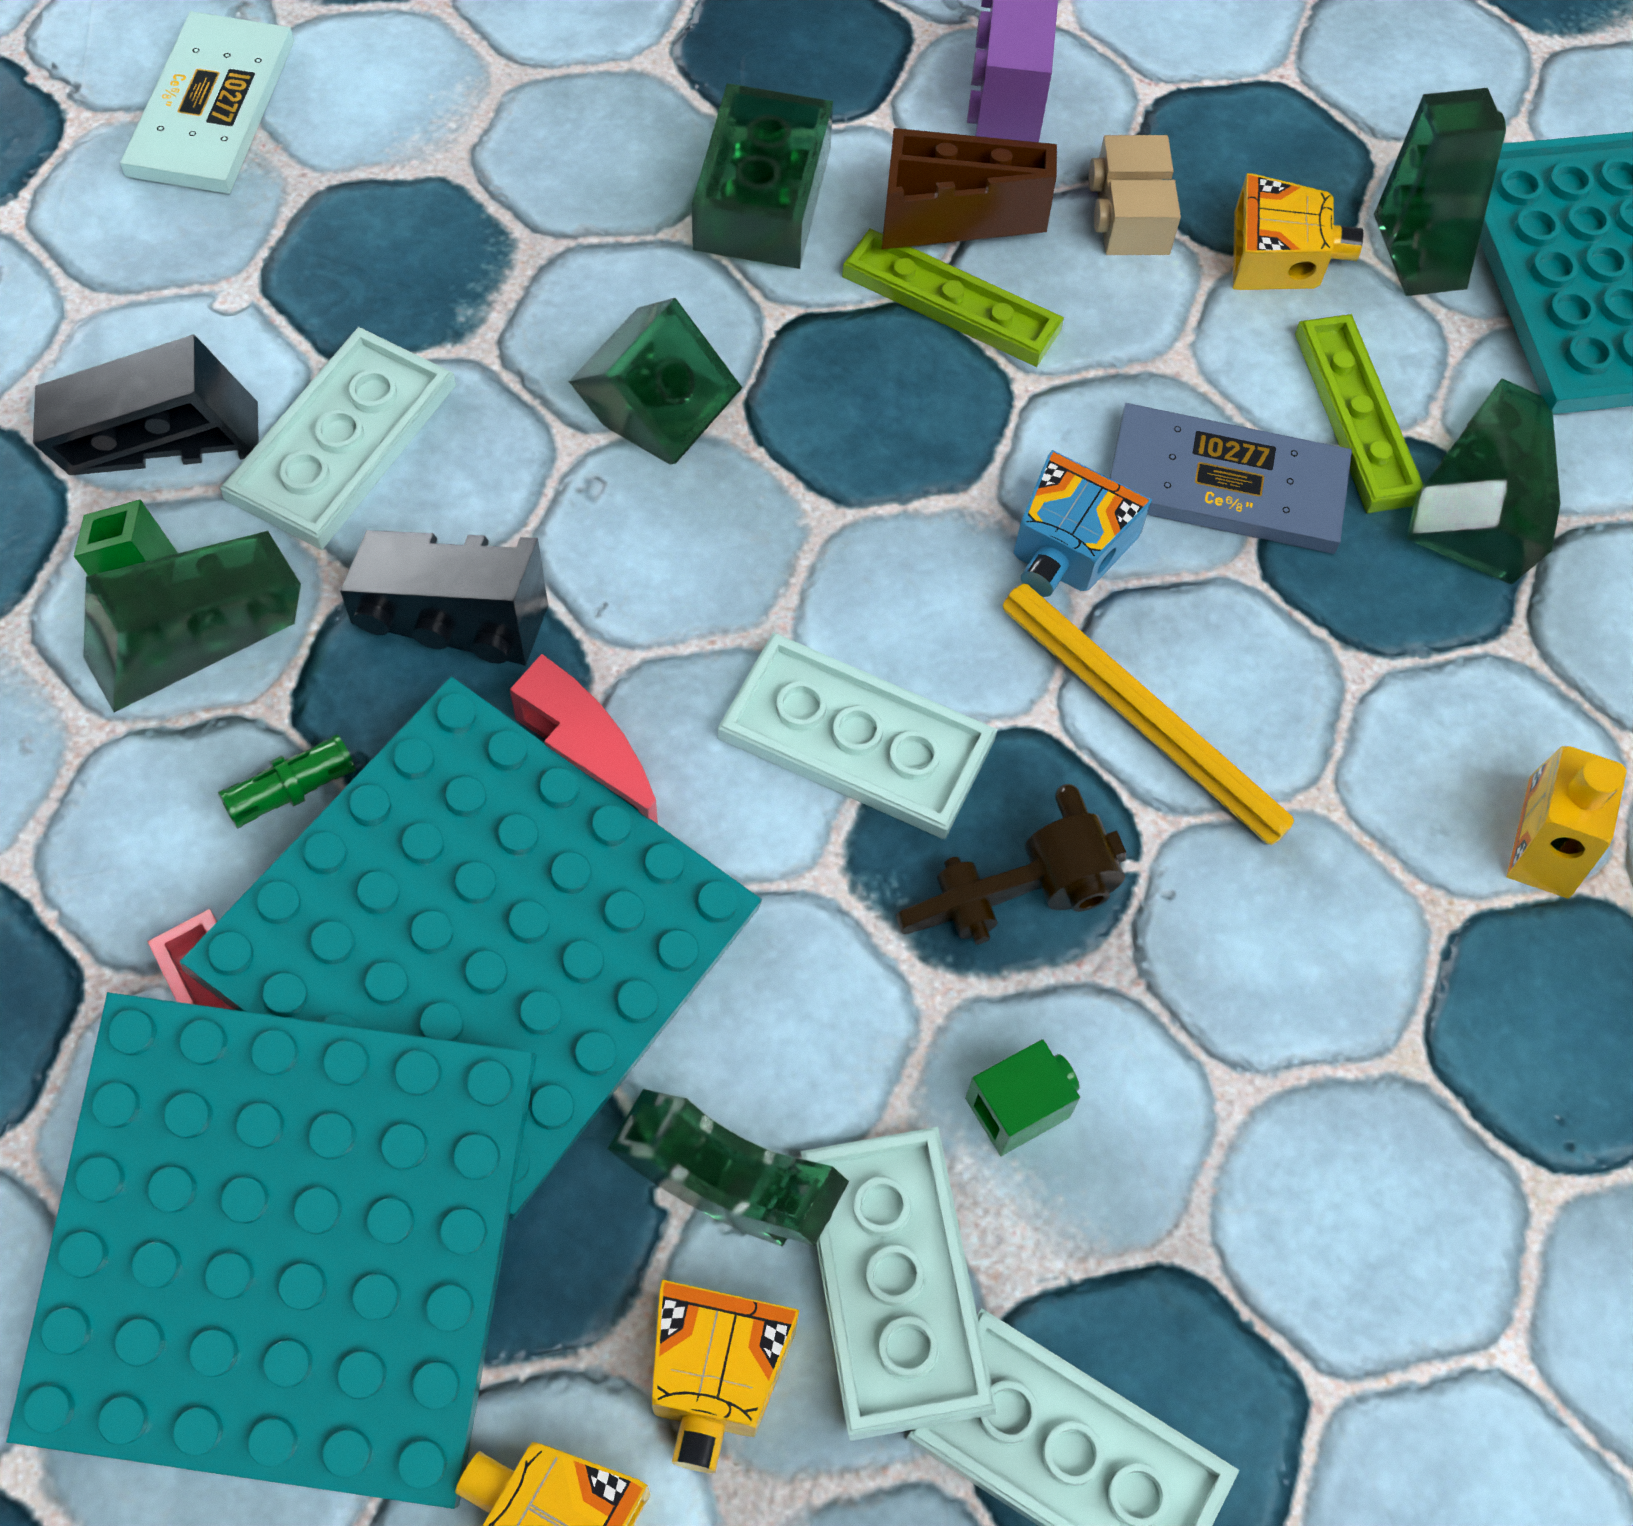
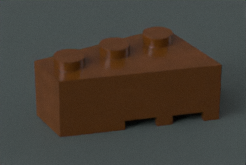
[881,128,1057,249]

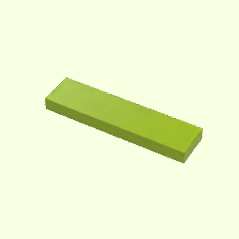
[842,228,1064,367]
[1295,314,1427,514]

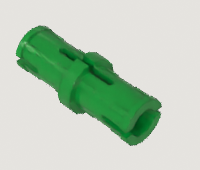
[218,734,356,829]

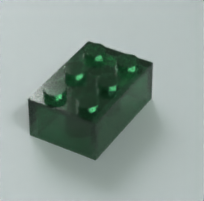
[691,83,833,269]

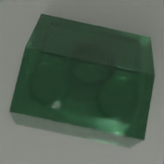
[568,298,743,465]

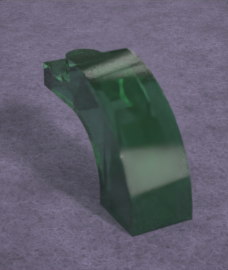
[607,1089,849,1247]

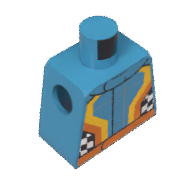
[1014,450,1152,597]

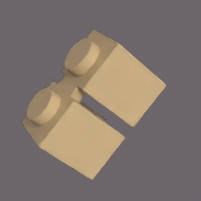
[1089,135,1181,255]

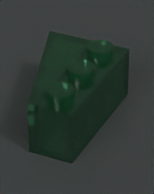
[83,531,301,713]

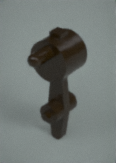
[896,784,1126,944]

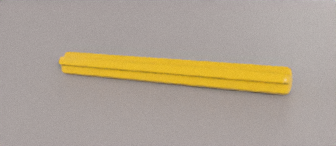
[1003,583,1294,845]

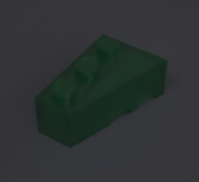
[1374,88,1506,296]

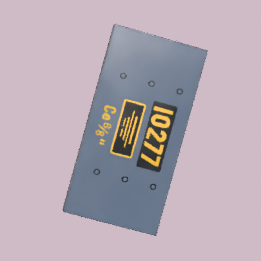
[1110,403,1352,554]

